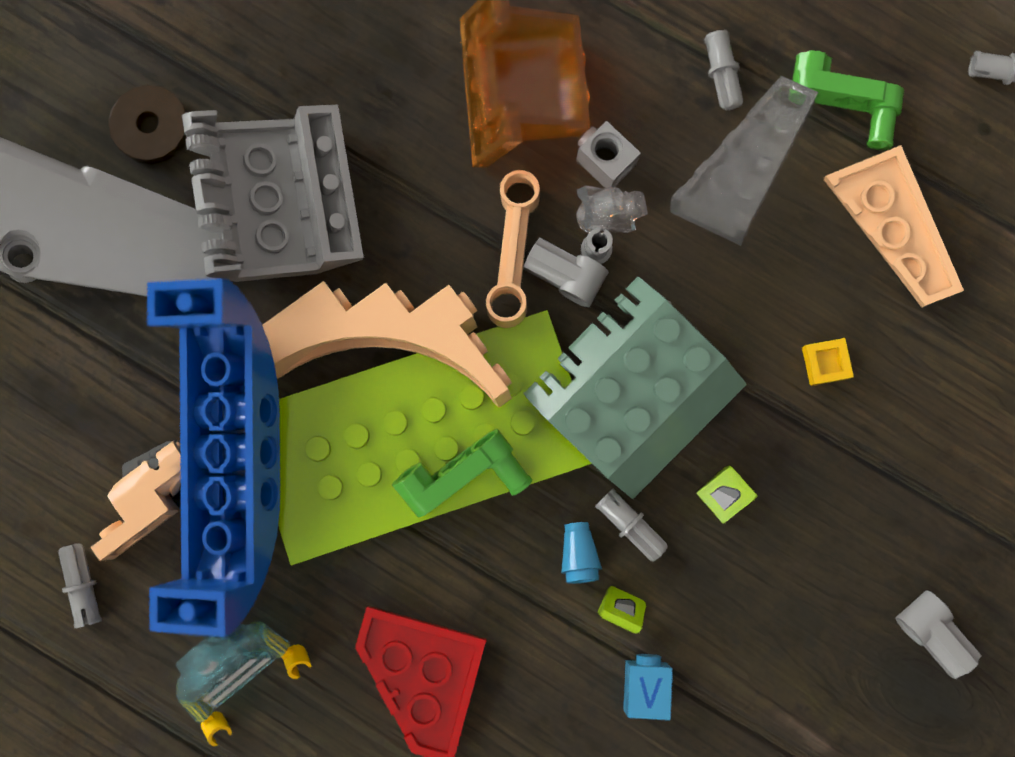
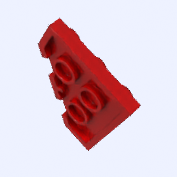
[355,606,486,757]

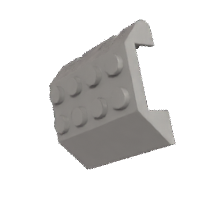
[182,105,364,282]

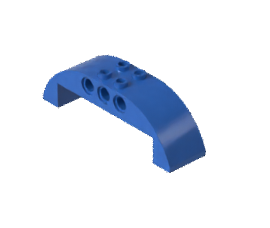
[147,278,280,637]

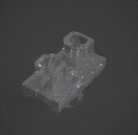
[576,186,648,233]

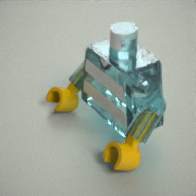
[176,622,312,746]

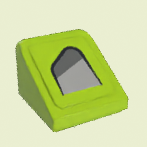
[696,466,758,524]
[598,586,646,634]

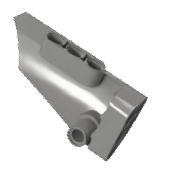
[0,137,222,296]

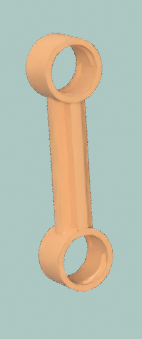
[486,170,540,328]

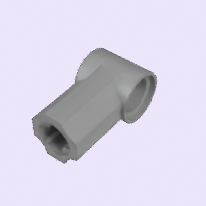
[523,237,609,307]
[895,590,982,679]

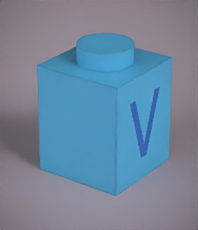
[624,654,672,720]

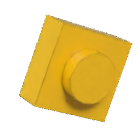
[802,338,854,386]

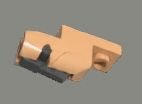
[90,440,181,561]

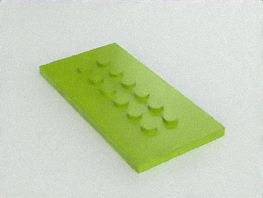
[278,310,592,565]

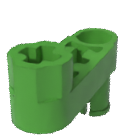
[791,50,904,150]
[392,429,532,518]

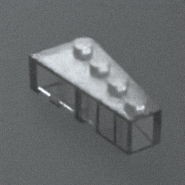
[670,76,818,245]

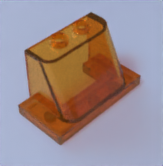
[460,0,590,168]

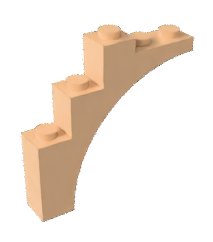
[262,281,512,408]

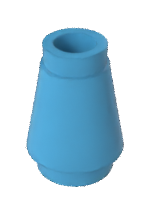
[561,522,602,584]

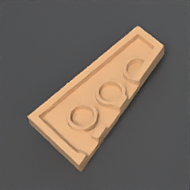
[824,145,964,307]

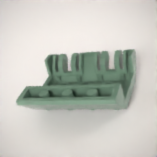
[523,277,747,499]

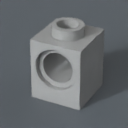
[576,121,641,192]

